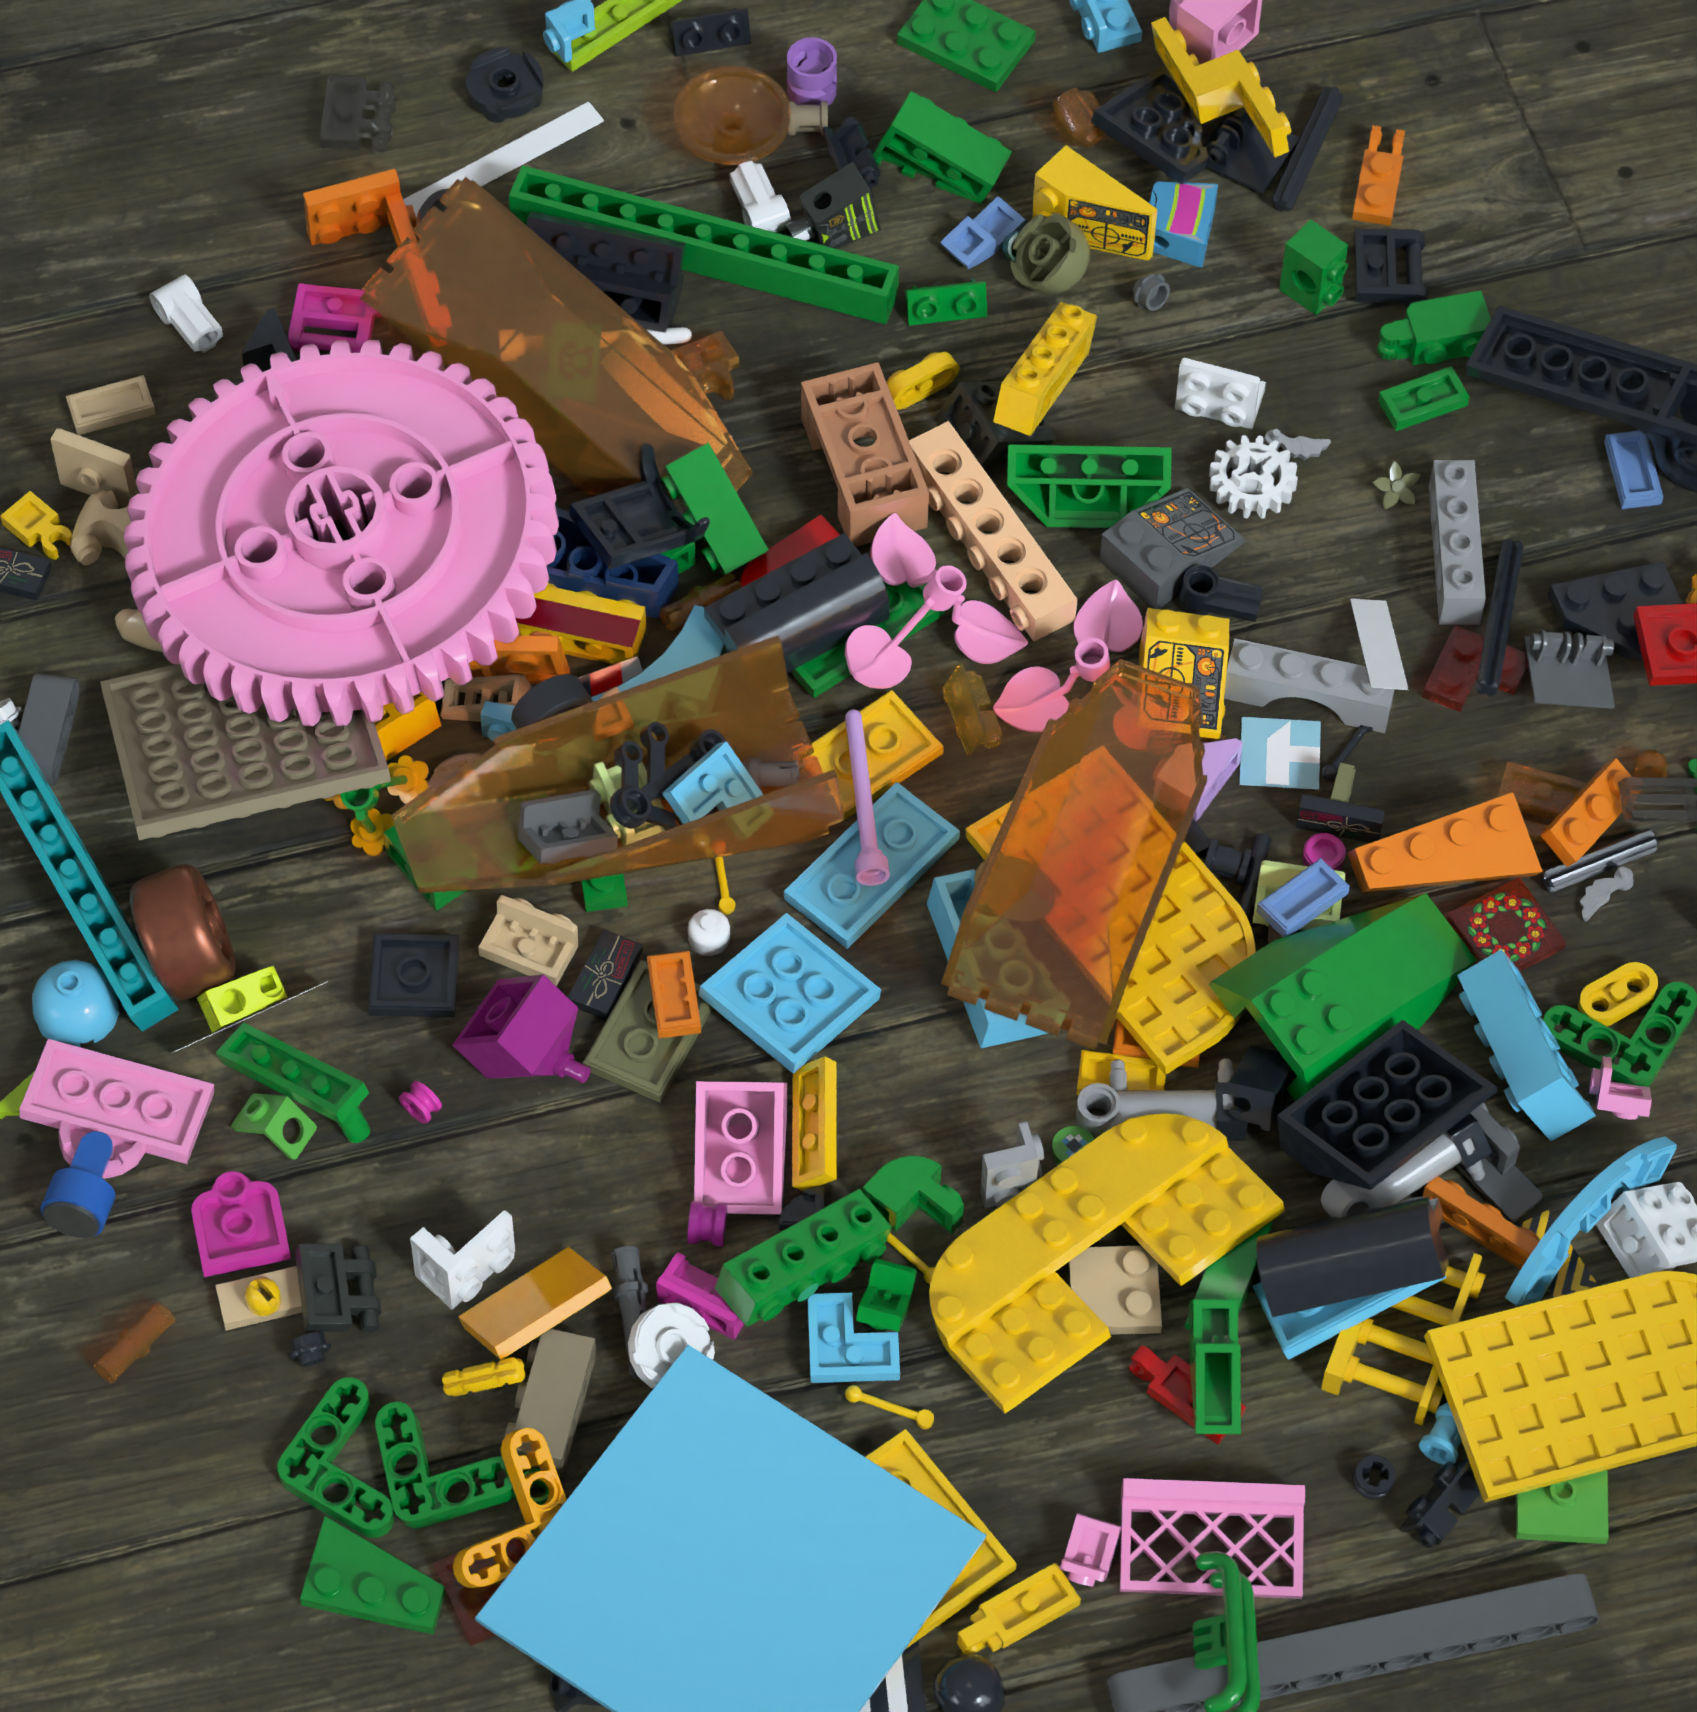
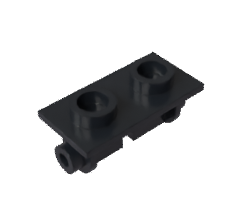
[669,8,752,57]
[822,117,881,197]
[1399,1459,1480,1549]

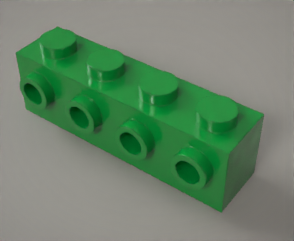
[714,1189,892,1327]

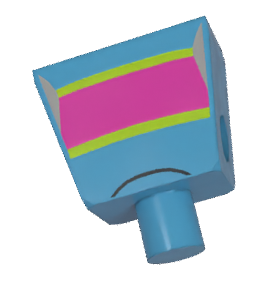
[1149,181,1218,267]

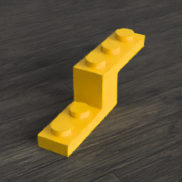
[1151,17,1291,157]

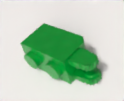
[1377,290,1491,365]

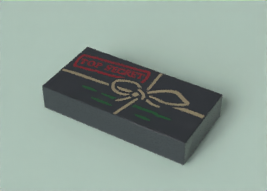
[0,547,52,601]
[1296,794,1385,843]
[568,929,643,1020]

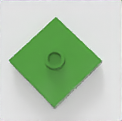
[1516,1470,1609,1544]

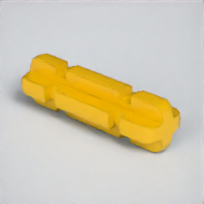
[442,1357,525,1397]

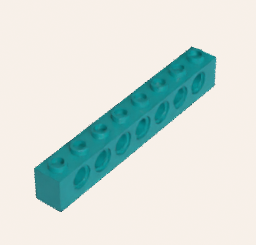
[0,720,179,1032]

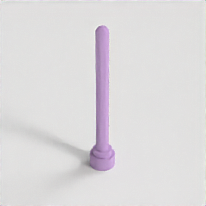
[845,709,890,886]

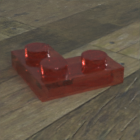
[1422,625,1528,712]

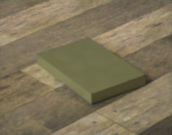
[583,960,713,1103]

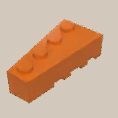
[1347,792,1543,893]

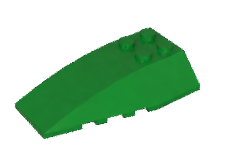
[1208,893,1477,1101]

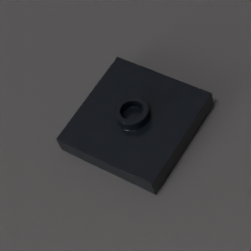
[368,933,460,1017]

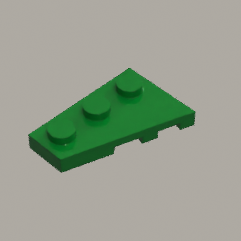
[300,1516,445,1635]

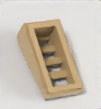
[440,674,532,722]

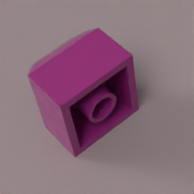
[452,974,591,1083]

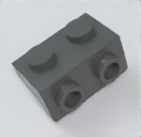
[518,789,618,864]

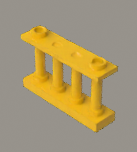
[1321,1253,1486,1426]

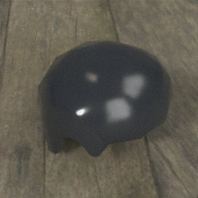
[933,1653,1005,1712]

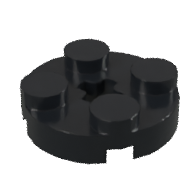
[466,48,544,123]

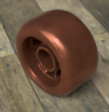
[130,864,236,1000]

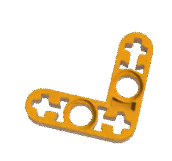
[453,1428,567,1588]

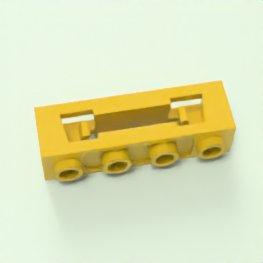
[993,302,1097,436]

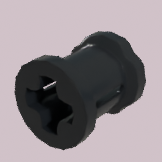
[1204,838,1252,886]

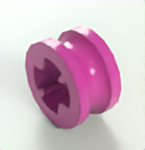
[399,1081,442,1124]

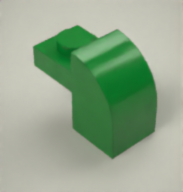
[862,1156,964,1234]

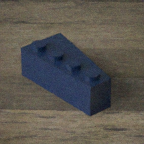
[546,506,679,619]

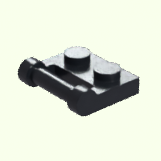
[1353,228,1427,307]

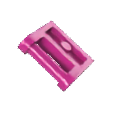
[288,283,378,353]

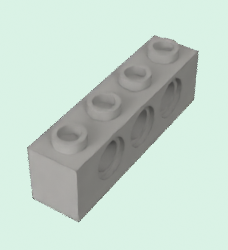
[1429,460,1486,625]

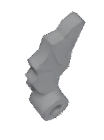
[1263,429,1331,461]
[1580,867,1634,922]

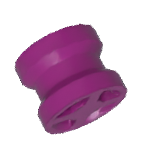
[688,1201,727,1247]

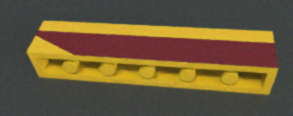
[516,583,646,665]

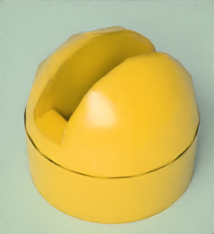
[245,1277,282,1316]

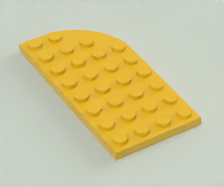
[965,747,1256,1075]
[1424,1271,1697,1503]

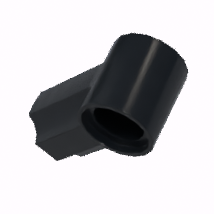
[1178,565,1263,622]

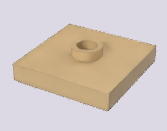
[50,428,138,508]

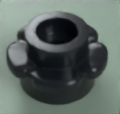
[288,1332,332,1367]

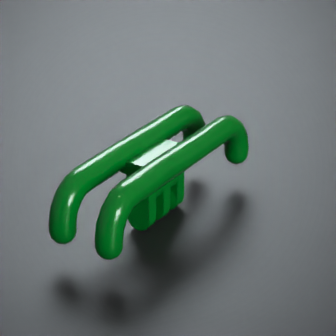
[1192,1551,1261,1712]

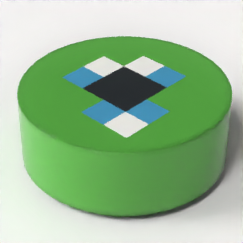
[1052,1126,1094,1165]

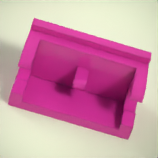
[656,1252,744,1340]

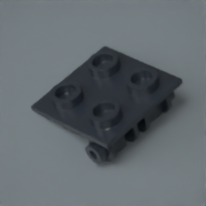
[1203,107,1300,194]

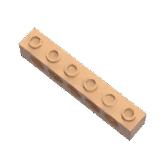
[909,421,1077,642]

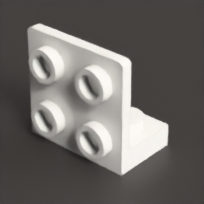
[1175,358,1266,429]
[1596,1182,1697,1278]
[410,1210,515,1310]

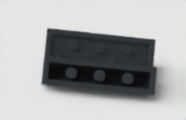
[511,212,686,333]
[704,533,889,694]
[1256,1197,1449,1318]

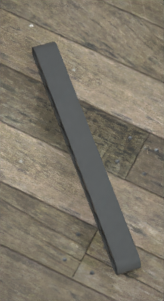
[1106,1574,1600,1712]

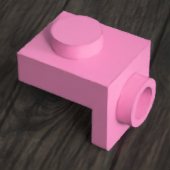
[1589,1056,1652,1120]
[1060,1513,1122,1587]

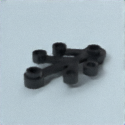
[610,722,726,839]

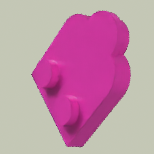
[191,1171,291,1277]

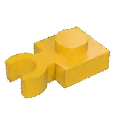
[0,491,72,560]

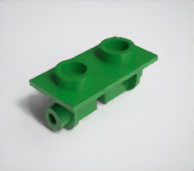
[904,279,987,326]

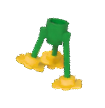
[324,755,429,856]

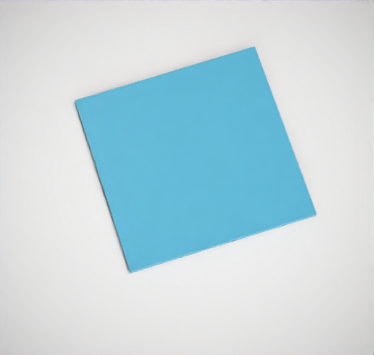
[475,1345,986,1712]

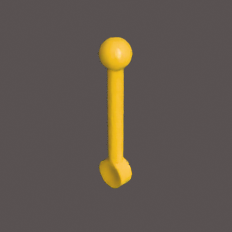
[708,835,736,915]
[887,1233,935,1284]
[845,1385,934,1429]

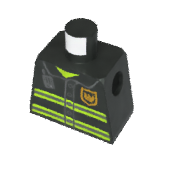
[785,162,881,249]

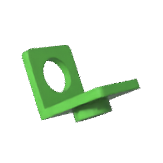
[231,1093,317,1160]

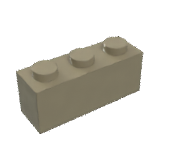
[504,1329,596,1477]

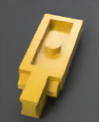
[956,1563,1081,1654]

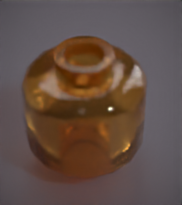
[1051,88,1105,148]

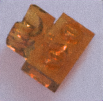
[654,331,740,410]

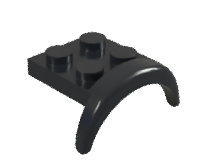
[569,443,710,569]

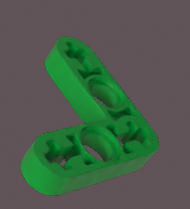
[1543,982,1697,1087]
[278,1377,394,1538]
[375,1402,516,1529]

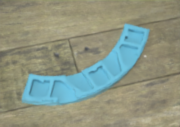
[1505,1137,1677,1306]

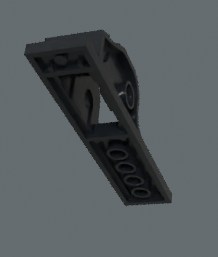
[1466,306,1697,493]

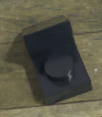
[242,308,296,371]

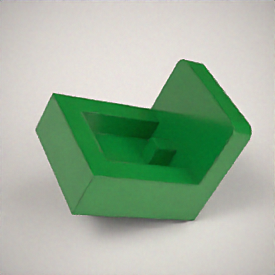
[856,1259,917,1332]

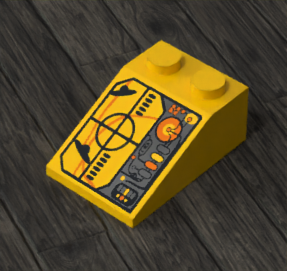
[1032,145,1158,261]
[1137,608,1230,739]

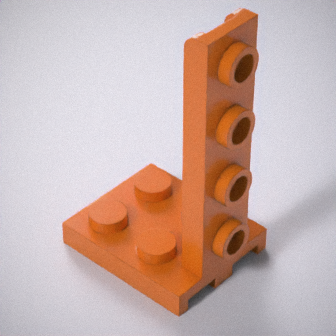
[303,169,453,347]
[469,631,570,684]

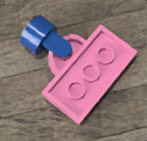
[19,1039,214,1238]

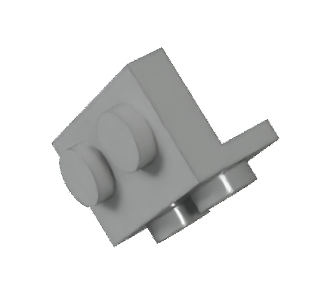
[980,1121,1044,1208]

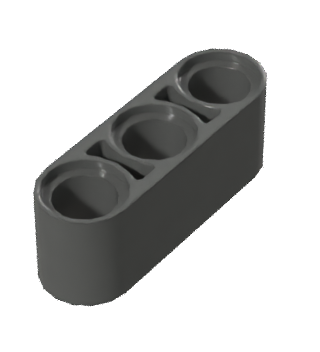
[18,673,80,786]

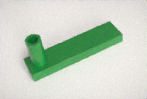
[216,1022,370,1143]

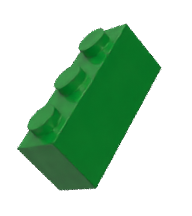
[661,442,769,575]

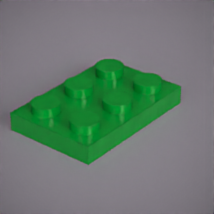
[897,0,1036,93]

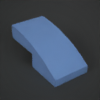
[940,196,1027,270]

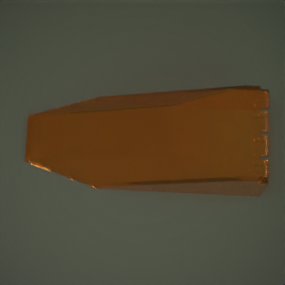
[360,177,753,514]
[391,635,844,893]
[941,659,1208,1050]

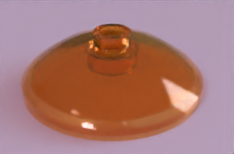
[673,66,791,165]

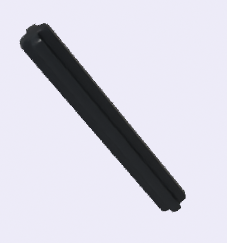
[1476,538,1524,697]

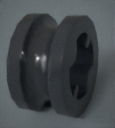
[1353,1455,1396,1499]

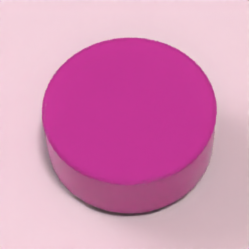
[1302,833,1346,871]

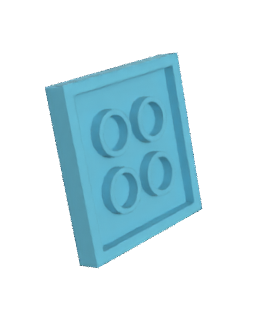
[698,913,881,1074]

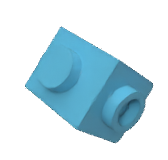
[543,0,595,63]

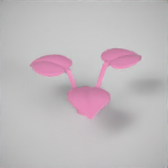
[845,513,1028,689]
[993,580,1183,753]

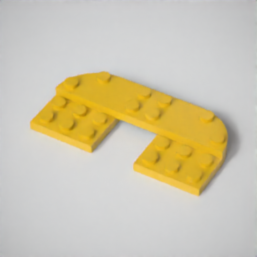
[929,1114,1285,1414]

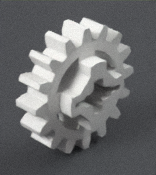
[1209,435,1298,519]

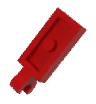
[1128,1345,1246,1445]

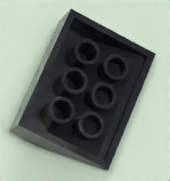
[1277,1020,1497,1190]

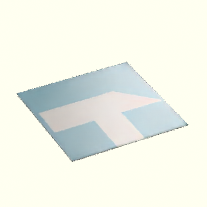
[1240,717,1321,790]

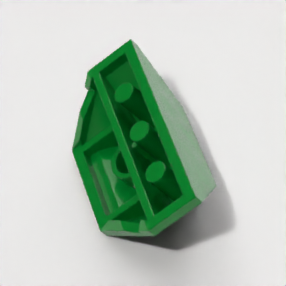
[1007,445,1172,528]

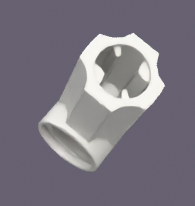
[730,161,791,233]
[149,274,223,353]

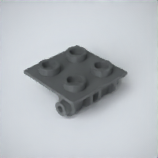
[1523,630,1615,709]

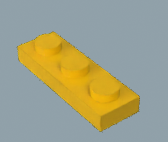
[792,1056,836,1191]

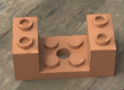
[801,362,929,547]

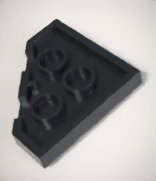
[1091,66,1209,185]
[1547,561,1683,661]

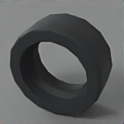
[511,674,596,751]

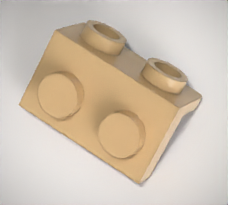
[478,895,578,986]

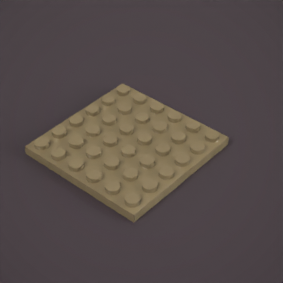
[100,664,391,840]

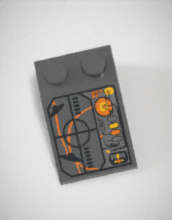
[1099,488,1244,609]

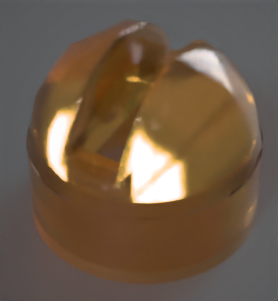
[1633,749,1668,786]

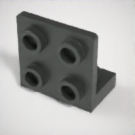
[937,381,1056,473]

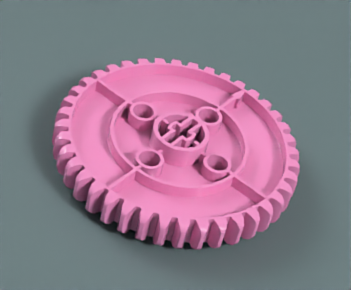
[124,340,559,726]

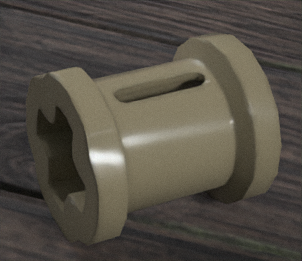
[788,100,828,136]

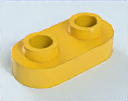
[886,352,960,410]
[1578,962,1658,1026]

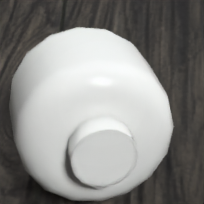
[688,909,730,956]

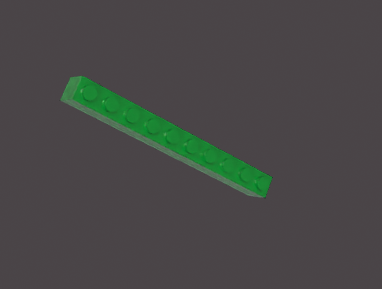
[509,165,899,325]

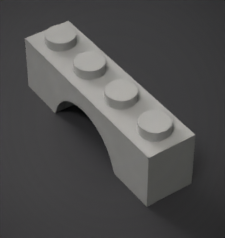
[1224,638,1395,733]

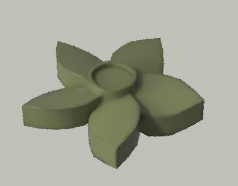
[1371,460,1420,509]

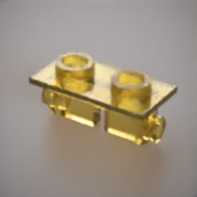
[942,664,1003,756]

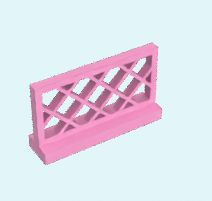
[1120,1478,1305,1599]

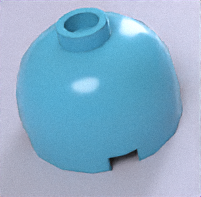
[32,960,119,1047]

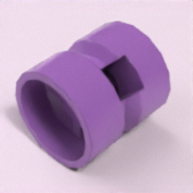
[787,37,837,106]

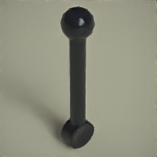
[1322,725,1373,781]

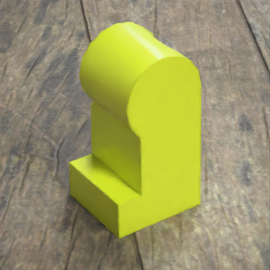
[197,966,288,1033]

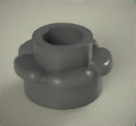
[1133,273,1170,311]

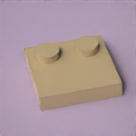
[1068,1246,1162,1335]

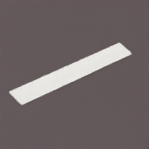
[403,102,604,219]

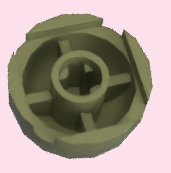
[1011,212,1090,294]

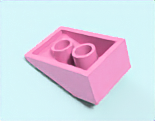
[694,1081,787,1214]

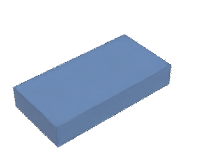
[1604,430,1663,509]
[1256,858,1350,937]

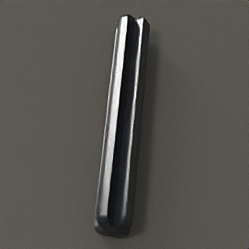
[1271,86,1344,211]

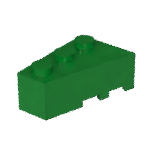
[873,91,1012,204]

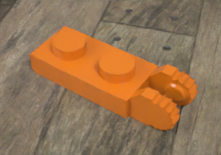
[1352,125,1405,226]

